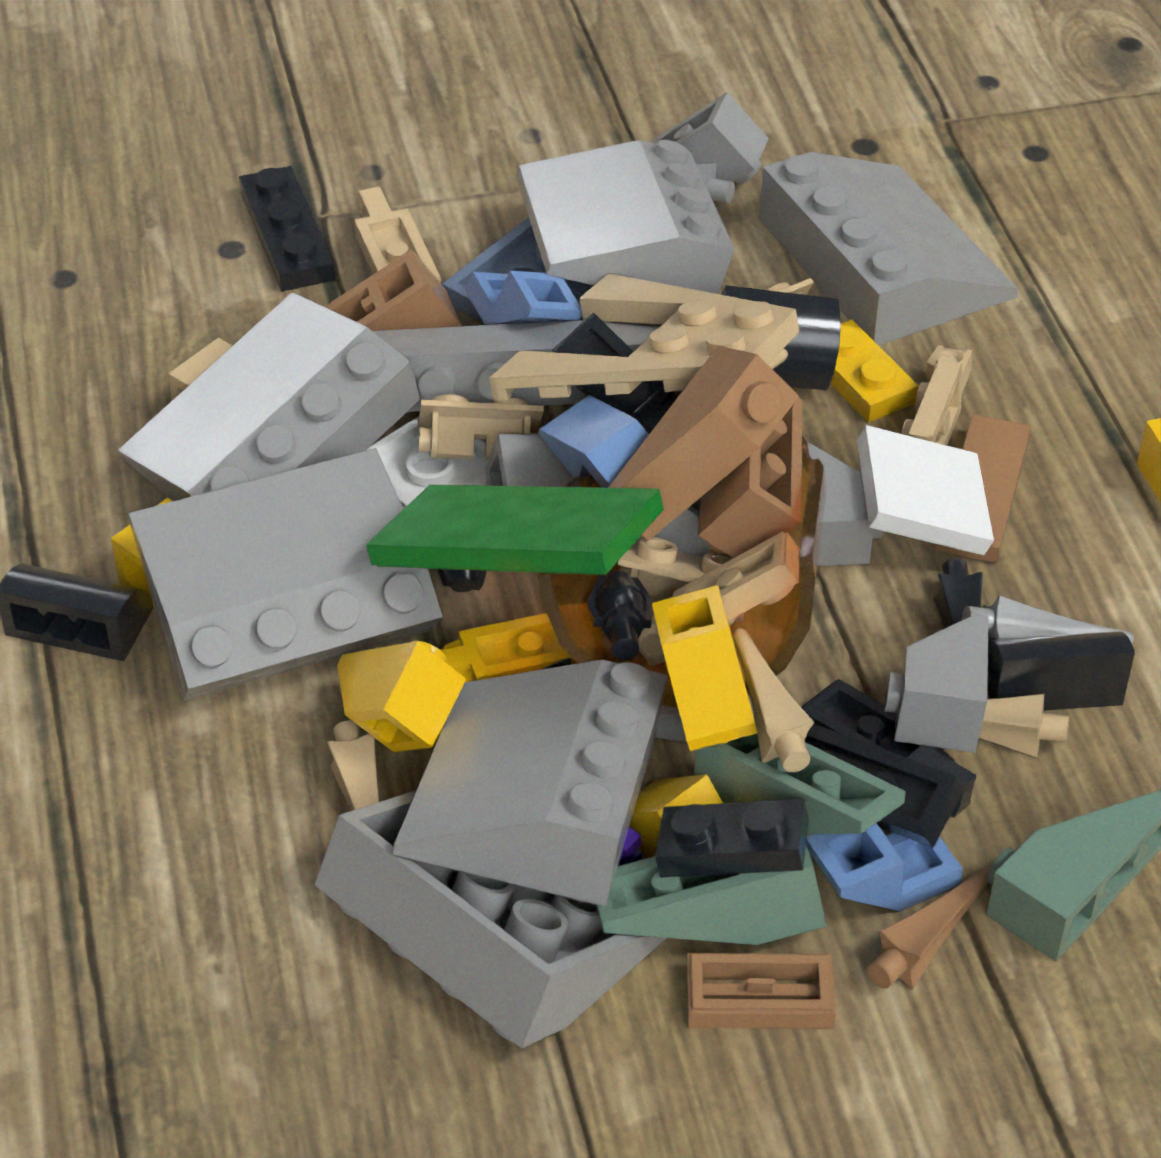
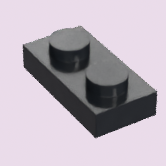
[655,799,809,878]

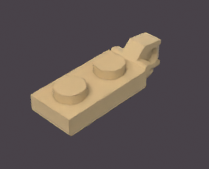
[354,186,441,283]
[901,345,972,446]
[638,531,800,667]

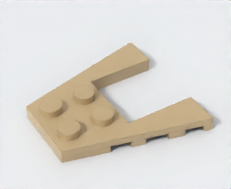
[489,274,799,401]

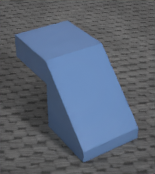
[465,270,582,325]
[538,395,649,488]
[806,823,963,911]

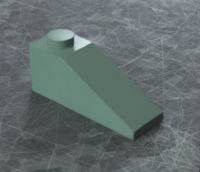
[694,718,905,834]
[987,790,1161,962]
[597,846,827,945]

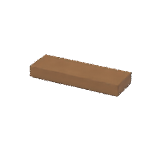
[935,414,1031,564]

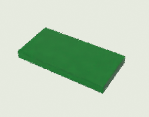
[366,484,664,575]

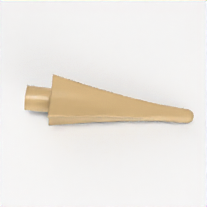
[733,628,814,772]
[979,694,1070,758]
[327,720,379,811]

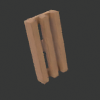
[686,953,836,1029]

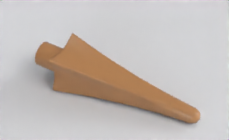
[867,866,991,990]

